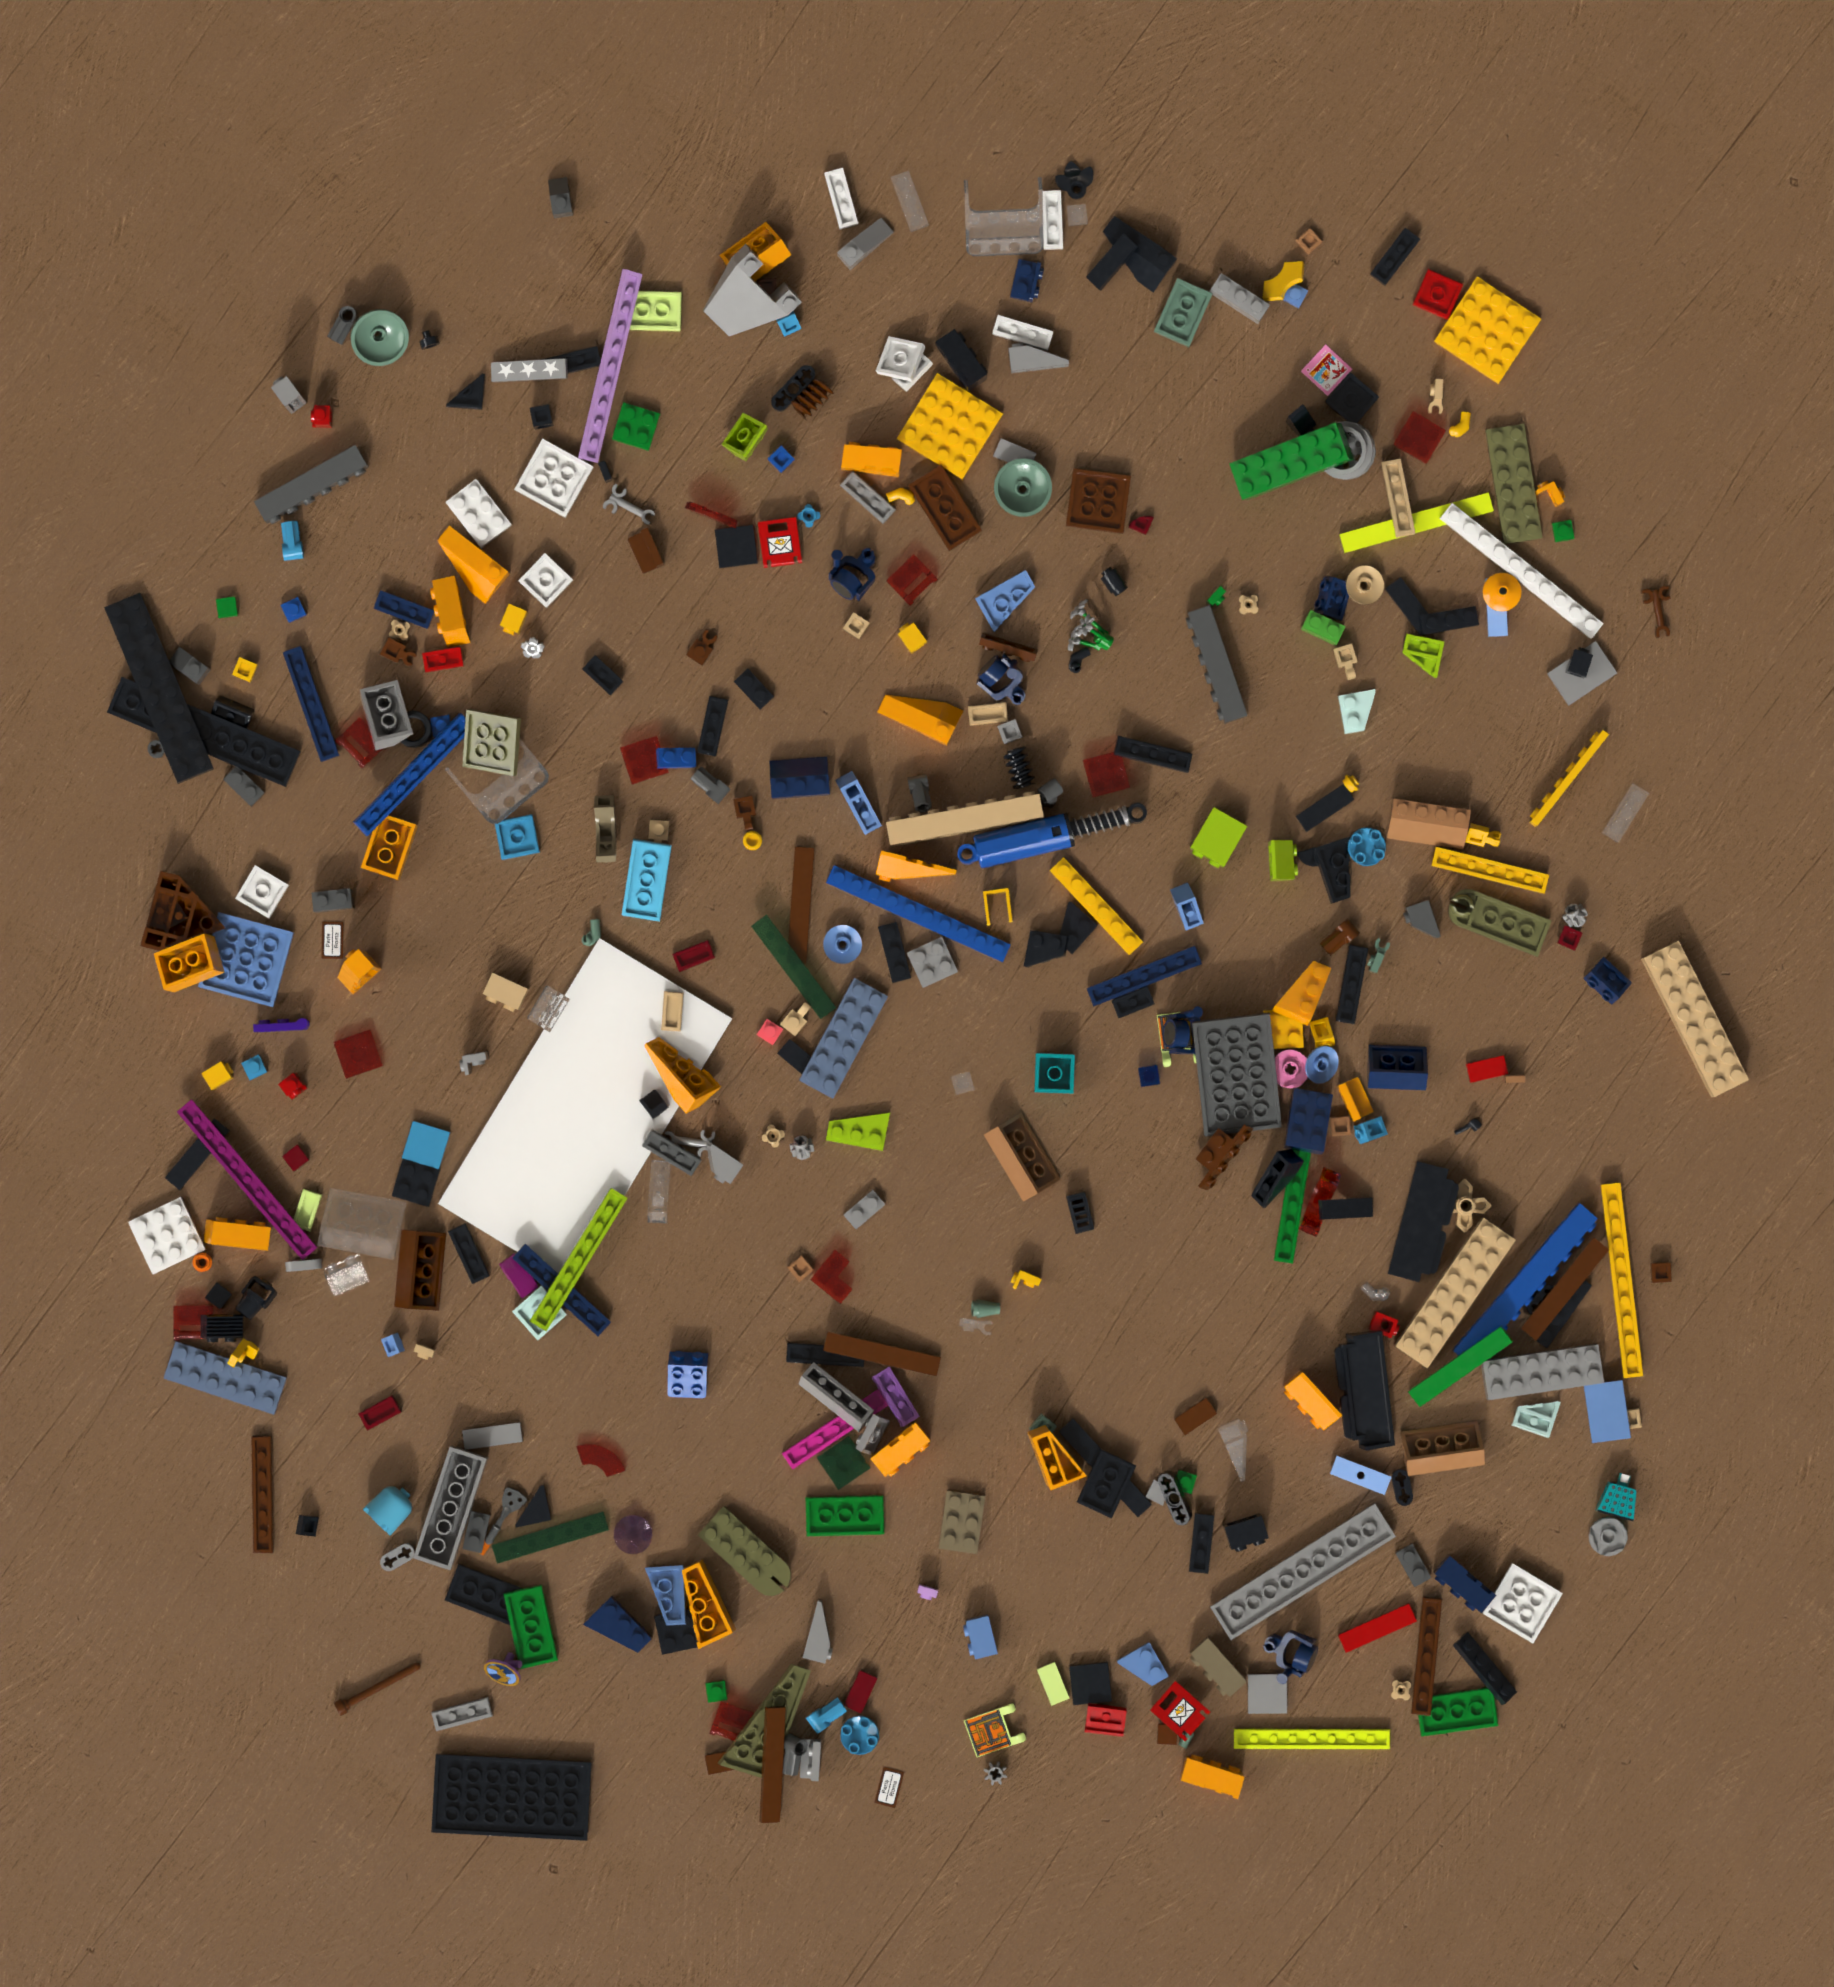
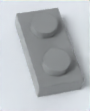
[844,1190,885,1229]

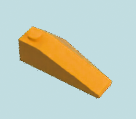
[437,526,510,604]
[876,851,957,882]
[644,1037,721,1114]

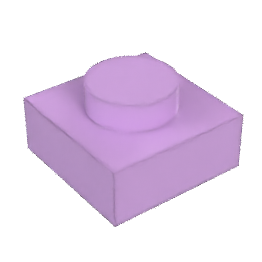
[917,1584,938,1600]

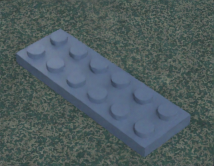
[799,978,888,1099]
[164,1341,287,1415]

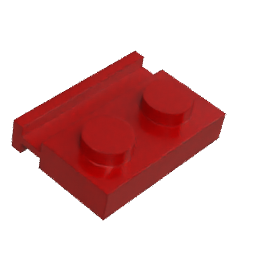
[1085,1703,1127,1737]

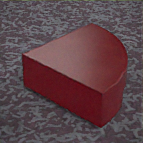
[1128,516,1154,535]

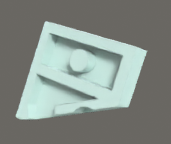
[1338,689,1375,734]
[1512,1401,1561,1438]

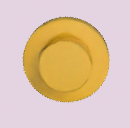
[1342,774,1360,793]
[743,831,762,850]

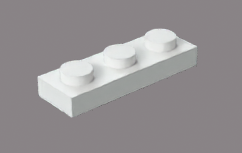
[824,168,858,229]
[1041,190,1063,250]
[992,315,1053,351]

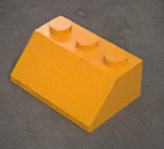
[719,222,791,281]
[1283,1371,1342,1430]

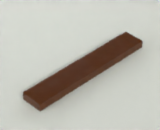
[787,847,814,964]
[1521,1238,1609,1341]
[823,1332,941,1376]
[251,1436,273,1553]
[1411,1597,1442,1716]
[759,1706,786,1823]

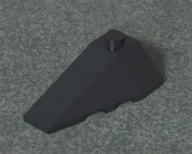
[1103,216,1177,293]

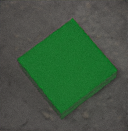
[216,596,238,619]

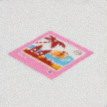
[1301,344,1352,396]

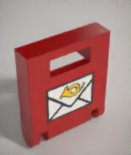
[758,517,802,568]
[1150,1681,1211,1741]

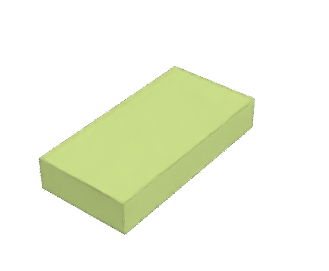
[294,1189,322,1232]
[1037,1662,1070,1706]

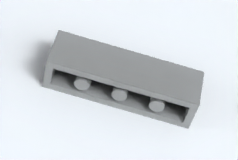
[799,1362,874,1432]

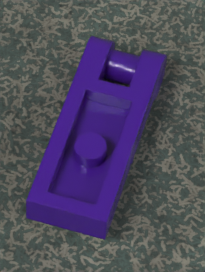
[253,1018,310,1033]

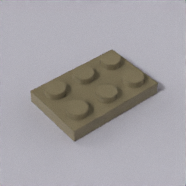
[939,1490,985,1554]

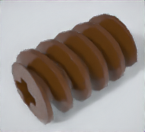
[791,379,834,421]

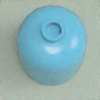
[363,1486,412,1536]

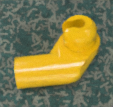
[1449,412,1471,437]
[886,488,915,505]

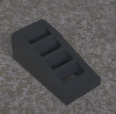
[1066,1192,1094,1234]

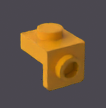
[1535,480,1565,507]

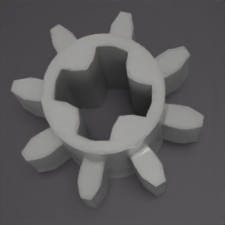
[1562,904,1588,927]
[789,1136,815,1160]
[984,1761,1007,1786]

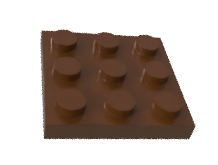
[1066,468,1131,534]

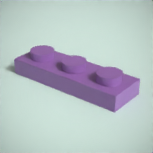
[872,1367,920,1427]

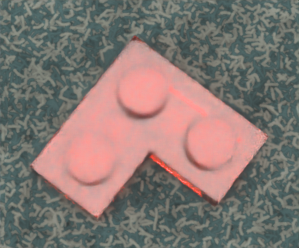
[810,1250,852,1304]

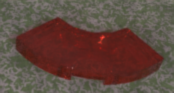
[685,502,738,528]
[576,1444,626,1477]

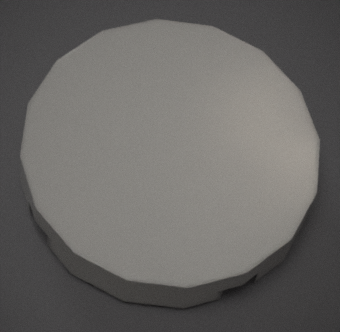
[1588,1517,1628,1556]

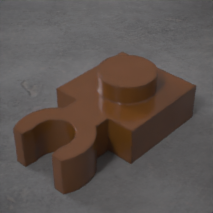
[686,630,718,666]
[380,636,417,666]

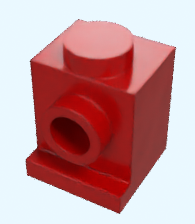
[311,405,332,428]
[278,1073,308,1100]
[1368,1311,1400,1338]

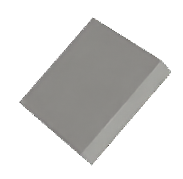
[1248,1674,1287,1714]

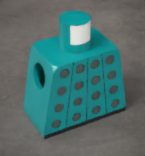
[1595,1473,1637,1521]

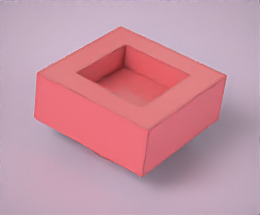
[757,1019,783,1045]

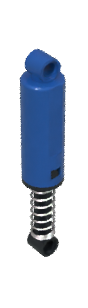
[957,803,1147,868]

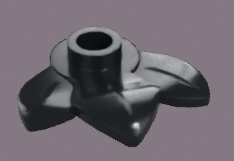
[1055,161,1093,199]

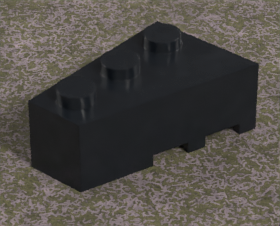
[935,329,988,392]

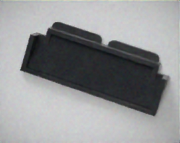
[1388,1161,1459,1282]
[1334,1330,1395,1451]

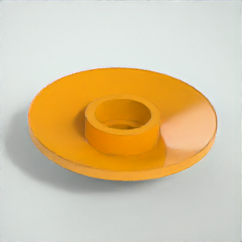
[1483,573,1522,611]

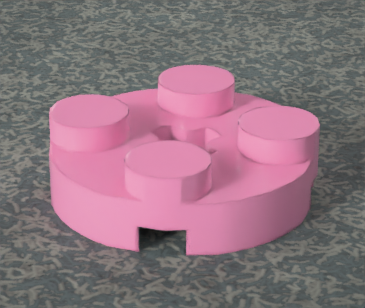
[1275,1050,1308,1089]

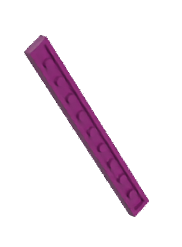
[177,1099,318,1260]

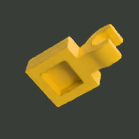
[1465,823,1501,847]

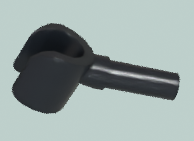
[1454,1118,1482,1135]

